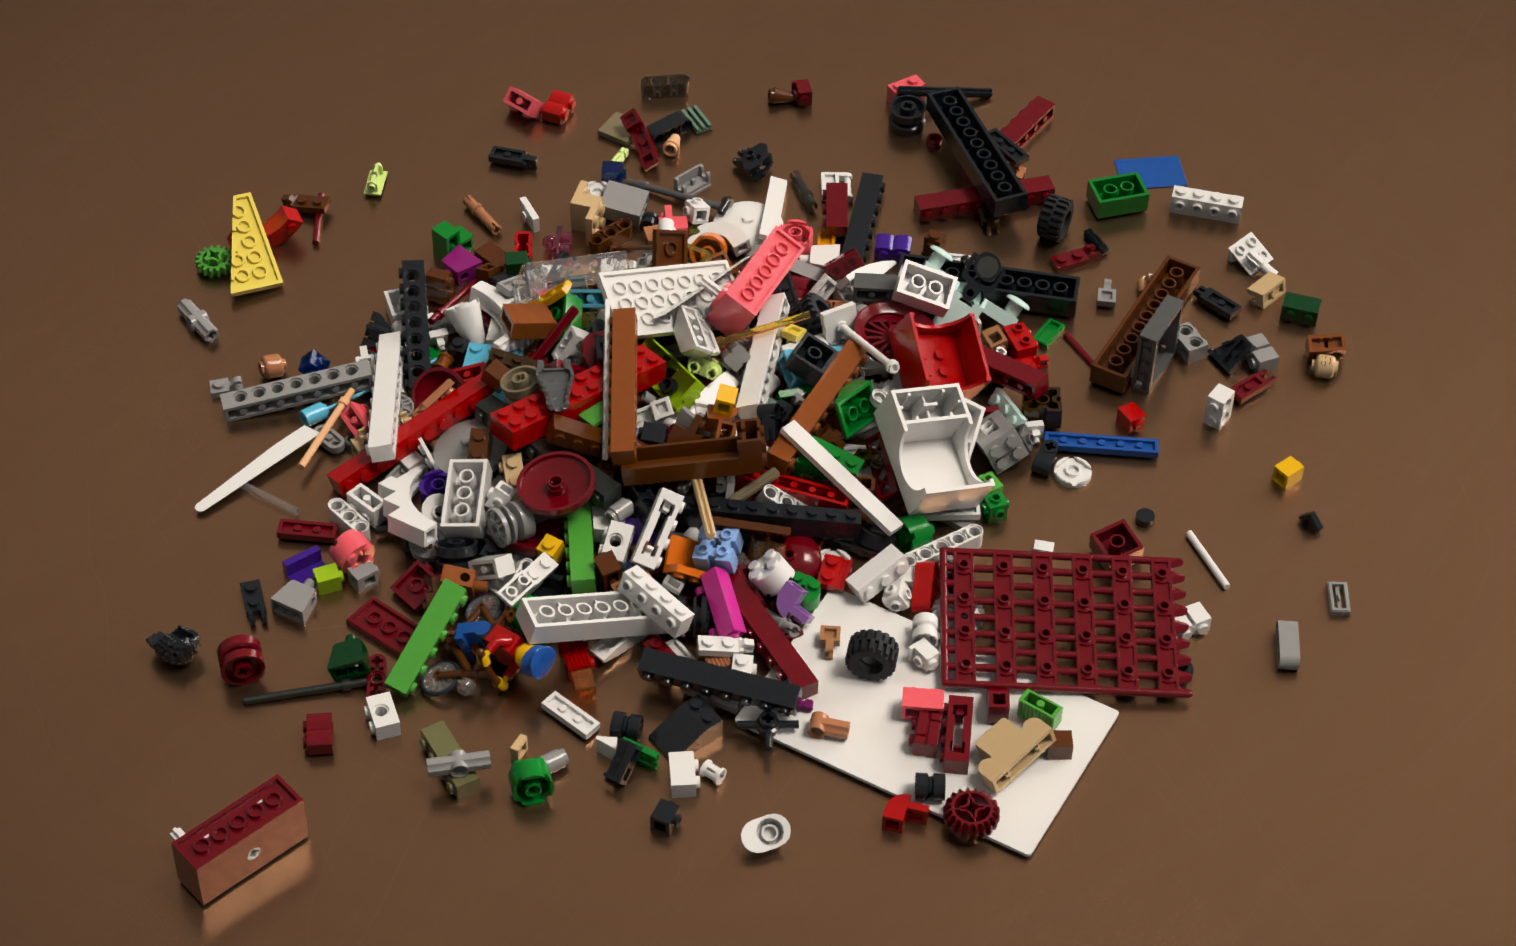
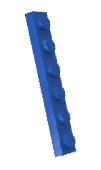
[1044,431,1159,458]

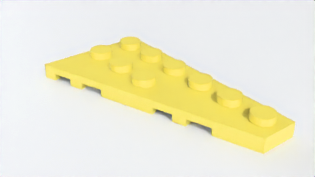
[230,192,283,297]

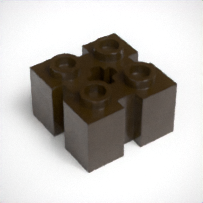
[1022,387,1062,429]

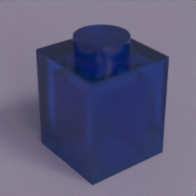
[601,161,627,184]

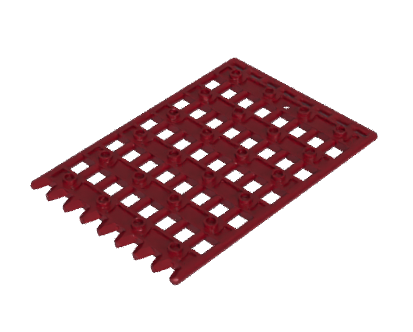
[939,547,1193,698]

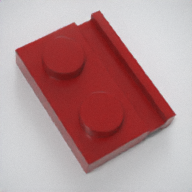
[817,554,853,593]

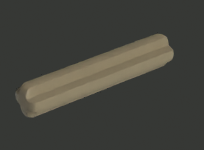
[728,467,780,500]

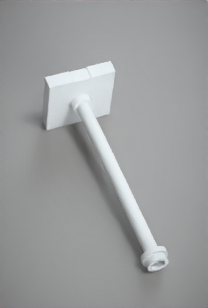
[820,301,900,374]

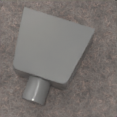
[270,578,317,625]

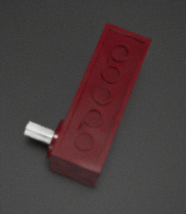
[169,774,309,906]

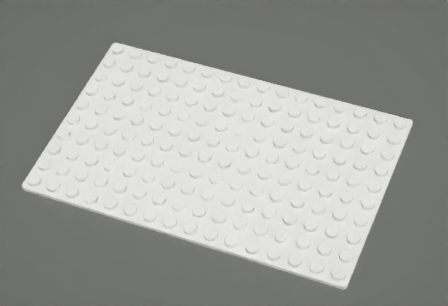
[735,590,1119,857]

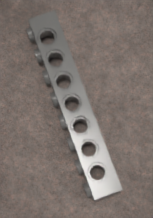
[220,359,374,423]

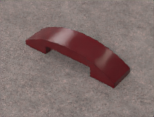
[620,108,660,172]

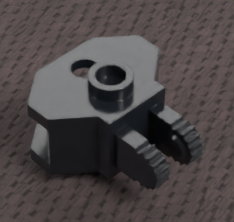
[732,143,774,181]

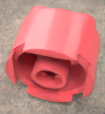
[779,219,813,259]
[329,529,375,574]

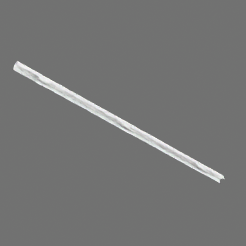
[602,299,610,460]

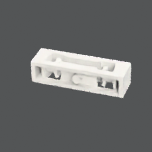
[629,487,685,571]

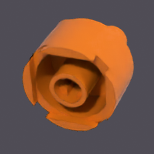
[689,232,728,263]

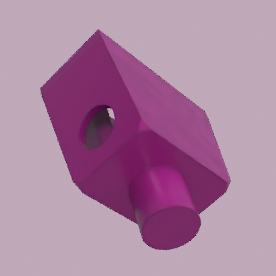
[441,245,483,285]

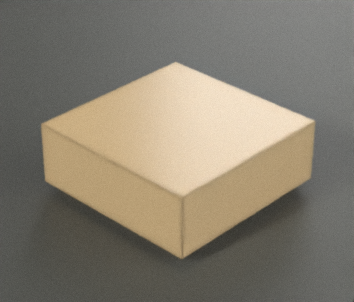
[510,734,528,762]

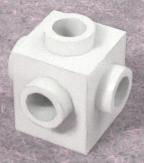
[683,197,711,224]
[485,480,517,509]
[882,578,912,613]

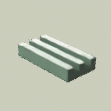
[681,105,712,134]

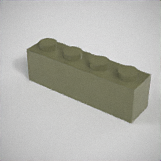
[419,720,481,800]

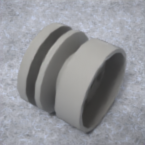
[486,498,536,548]

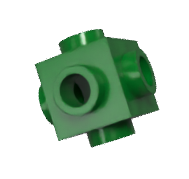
[980,491,1010,524]

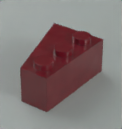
[822,183,848,237]

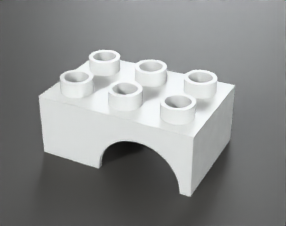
[874,383,995,515]

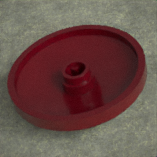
[516,451,596,516]

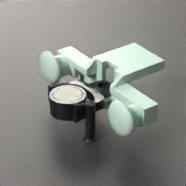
[923,245,1030,326]

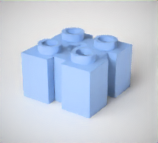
[692,525,744,575]

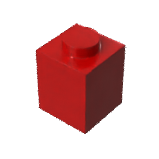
[1116,402,1146,435]

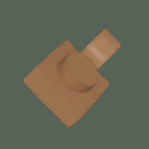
[819,625,841,659]

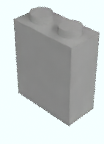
[601,180,649,228]

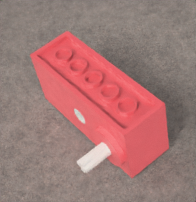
[698,225,805,340]

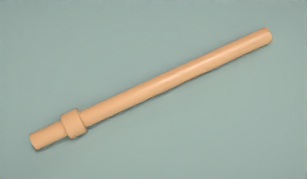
[298,388,355,470]

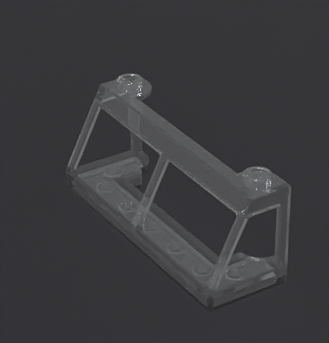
[512,250,630,304]

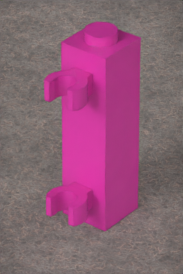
[695,566,747,638]

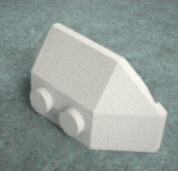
[673,304,720,358]

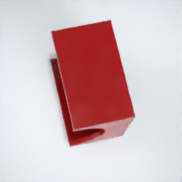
[888,312,992,400]

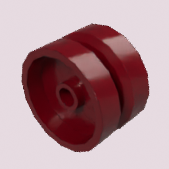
[217,634,266,686]

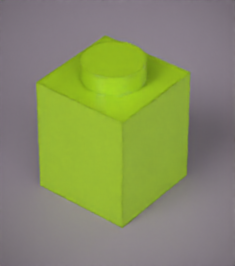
[312,563,344,596]

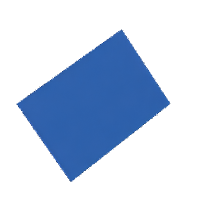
[1114,156,1187,188]

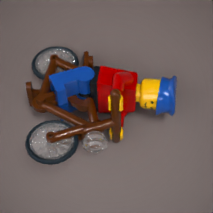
[421,593,556,696]

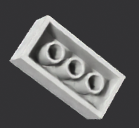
[440,459,493,538]

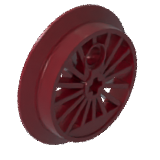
[854,302,934,364]

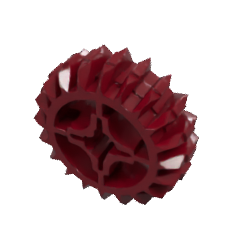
[943,787,1000,841]

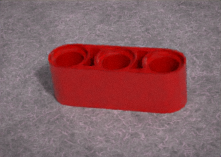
[911,561,939,615]

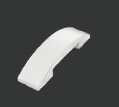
[637,396,674,430]

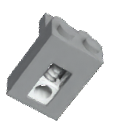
[975,409,1029,475]

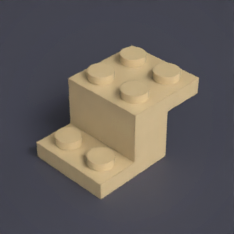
[570,180,606,246]

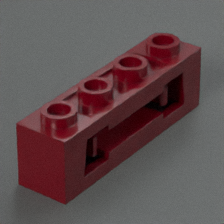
[939,695,974,775]

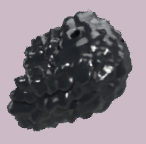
[146,625,201,665]

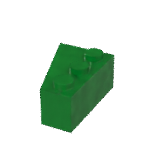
[793,435,865,483]

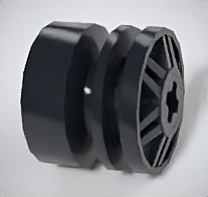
[672,596,710,638]

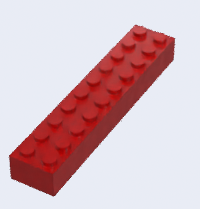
[490,344,666,451]

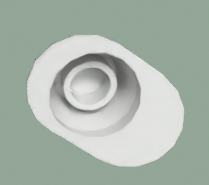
[741,813,791,853]

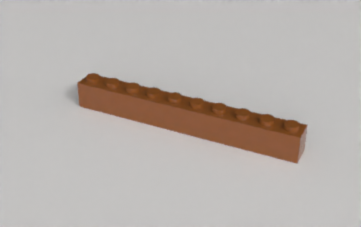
[607,307,638,465]
[764,339,869,475]

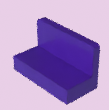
[282,545,325,583]

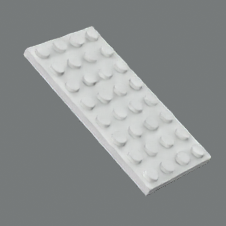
[596,260,751,339]

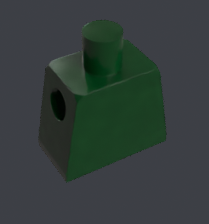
[327,634,371,682]

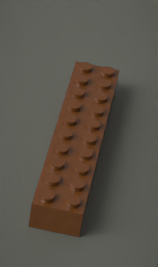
[1089,255,1201,394]

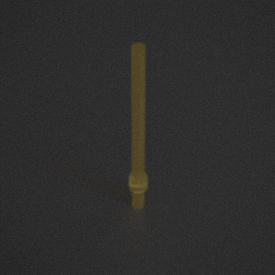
[715,311,811,348]

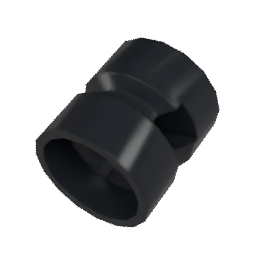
[609,710,644,742]
[915,772,946,801]

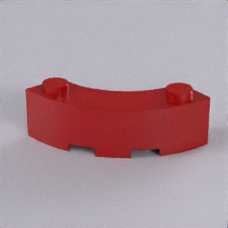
[227,206,303,248]

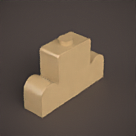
[975,717,1056,794]

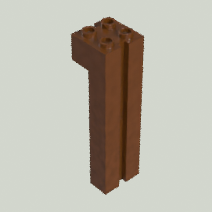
[621,418,768,486]

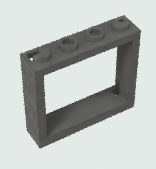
[1131,295,1184,394]

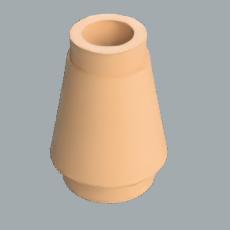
[663,134,680,156]

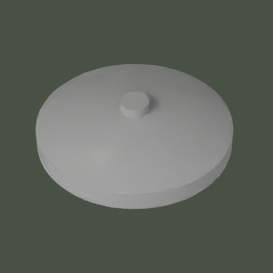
[433,419,510,473]

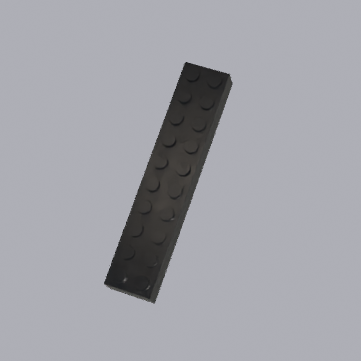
[926,86,1028,217]
[897,253,1081,317]

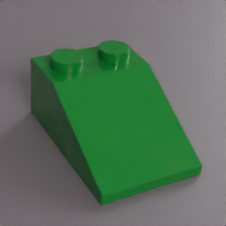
[834,380,877,439]

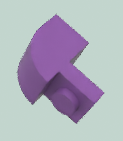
[776,580,815,625]

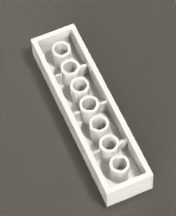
[515,589,670,644]

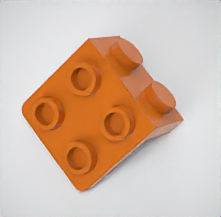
[663,535,705,584]

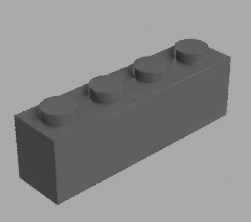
[853,273,899,303]

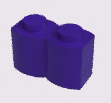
[874,233,912,262]

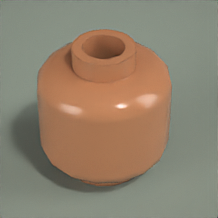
[258,353,287,379]

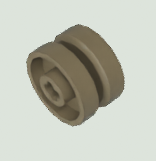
[500,365,541,405]

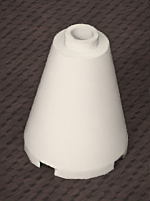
[444,297,486,344]

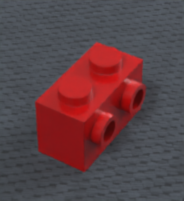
[1002,322,1039,359]

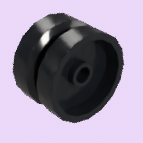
[888,95,926,137]
[435,537,478,574]

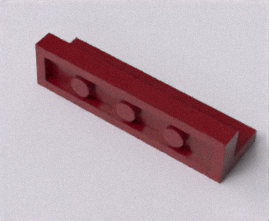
[864,431,904,503]

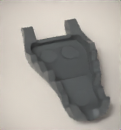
[536,359,574,412]

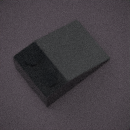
[649,694,723,759]

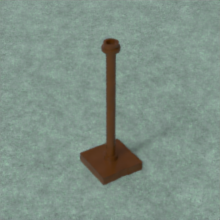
[608,229,688,267]

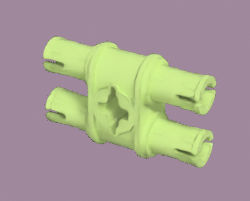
[688,357,724,380]

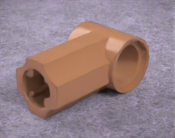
[807,711,851,740]

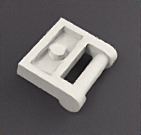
[821,172,853,203]

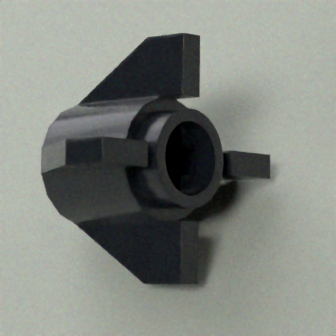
[361,311,392,348]

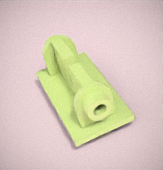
[363,163,388,196]

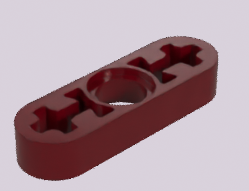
[366,654,387,697]

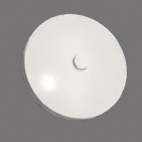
[713,201,783,254]

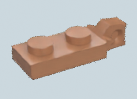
[411,379,455,417]

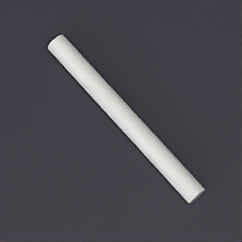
[1185,530,1231,590]

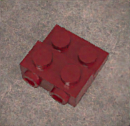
[390,560,441,613]

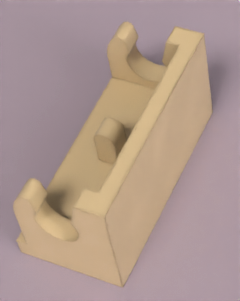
[1247,271,1286,310]

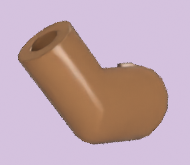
[1137,273,1153,295]

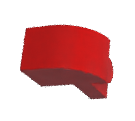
[882,794,930,833]

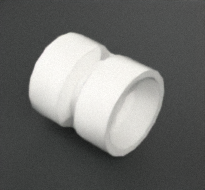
[912,612,938,647]

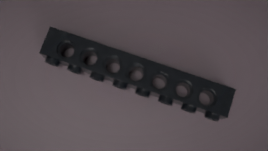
[398,260,431,397]

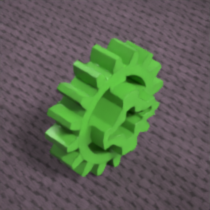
[195,245,231,278]

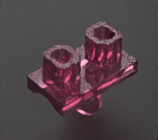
[542,226,572,261]

